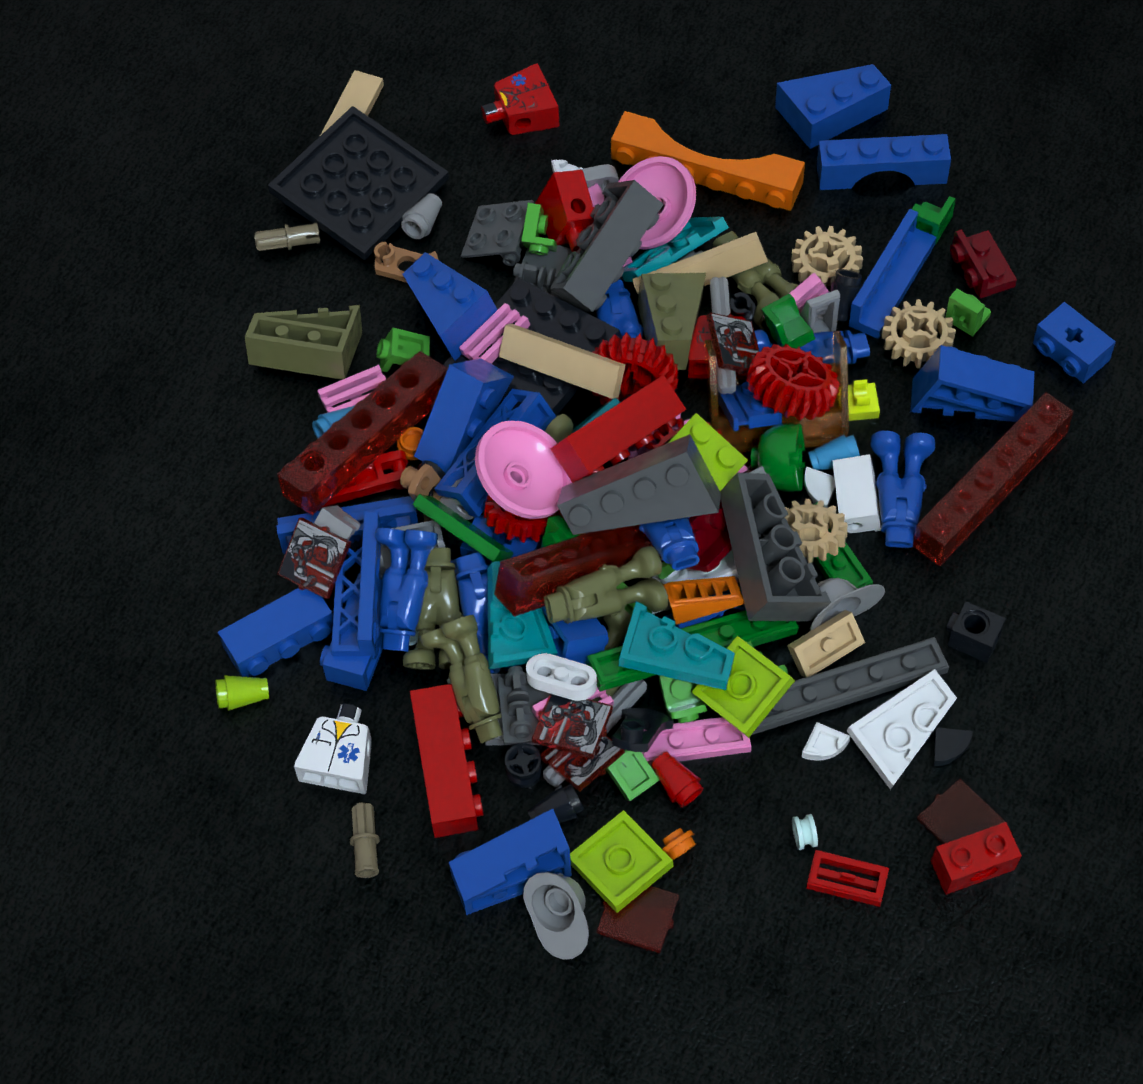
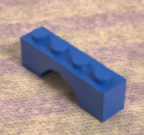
[817,134,951,190]

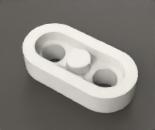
[526,653,597,701]

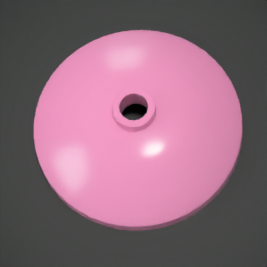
[618,156,696,250]
[475,421,572,519]

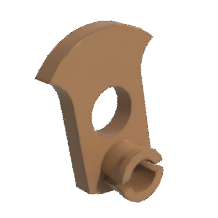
[374,242,438,283]
[400,464,442,522]

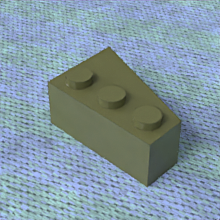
[637,273,706,370]
[245,305,362,380]

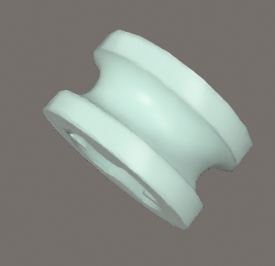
[792,814,818,850]

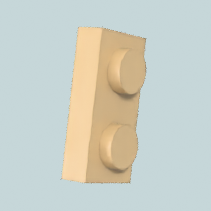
[787,610,865,678]

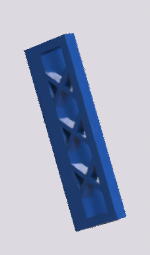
[849,209,936,339]
[434,389,556,517]
[276,496,418,554]
[331,512,382,656]

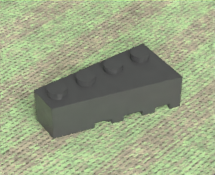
[550,180,664,312]
[557,434,721,535]
[720,473,831,621]

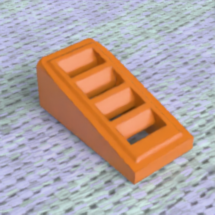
[663,576,744,625]

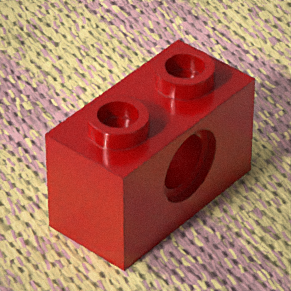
[931,822,1022,895]

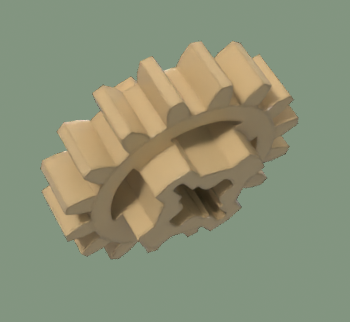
[791,226,863,288]
[882,299,956,368]
[785,499,848,563]

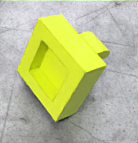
[840,380,880,421]

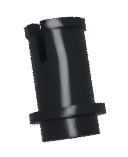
[730,292,756,322]

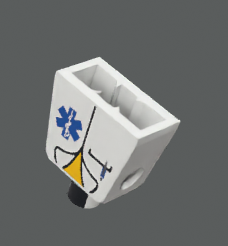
[294,704,371,794]

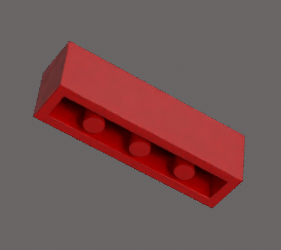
[550,375,686,483]
[410,684,484,838]

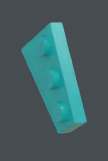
[622,217,729,282]
[487,558,558,669]
[619,601,735,690]

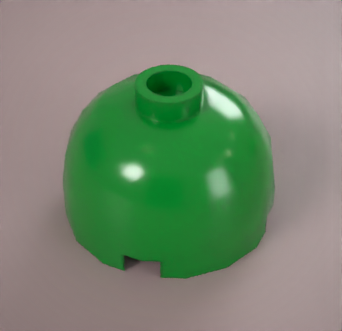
[751,423,805,492]

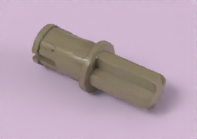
[254,223,320,251]
[350,802,380,878]

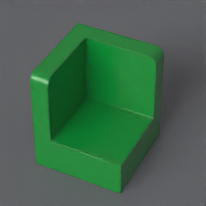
[912,196,956,244]
[762,294,815,348]

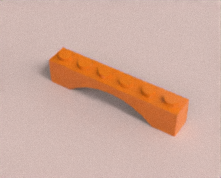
[611,111,805,211]

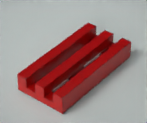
[806,850,889,907]

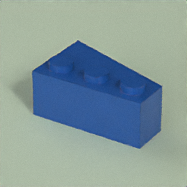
[775,64,891,149]
[403,252,498,361]
[910,345,1034,422]
[414,358,514,474]
[449,809,572,915]

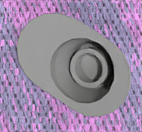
[810,578,885,630]
[523,872,589,960]

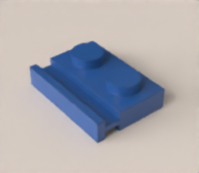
[717,381,782,431]

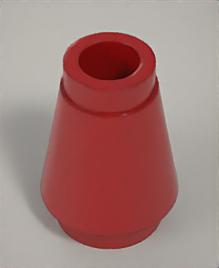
[651,751,704,807]

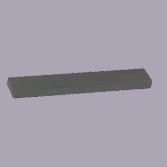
[752,637,949,735]

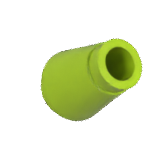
[215,675,269,711]

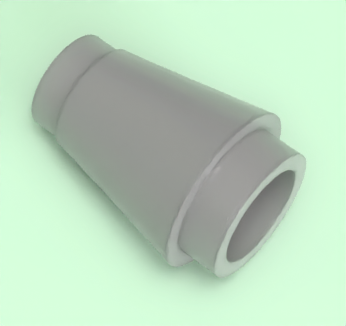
[401,193,442,239]

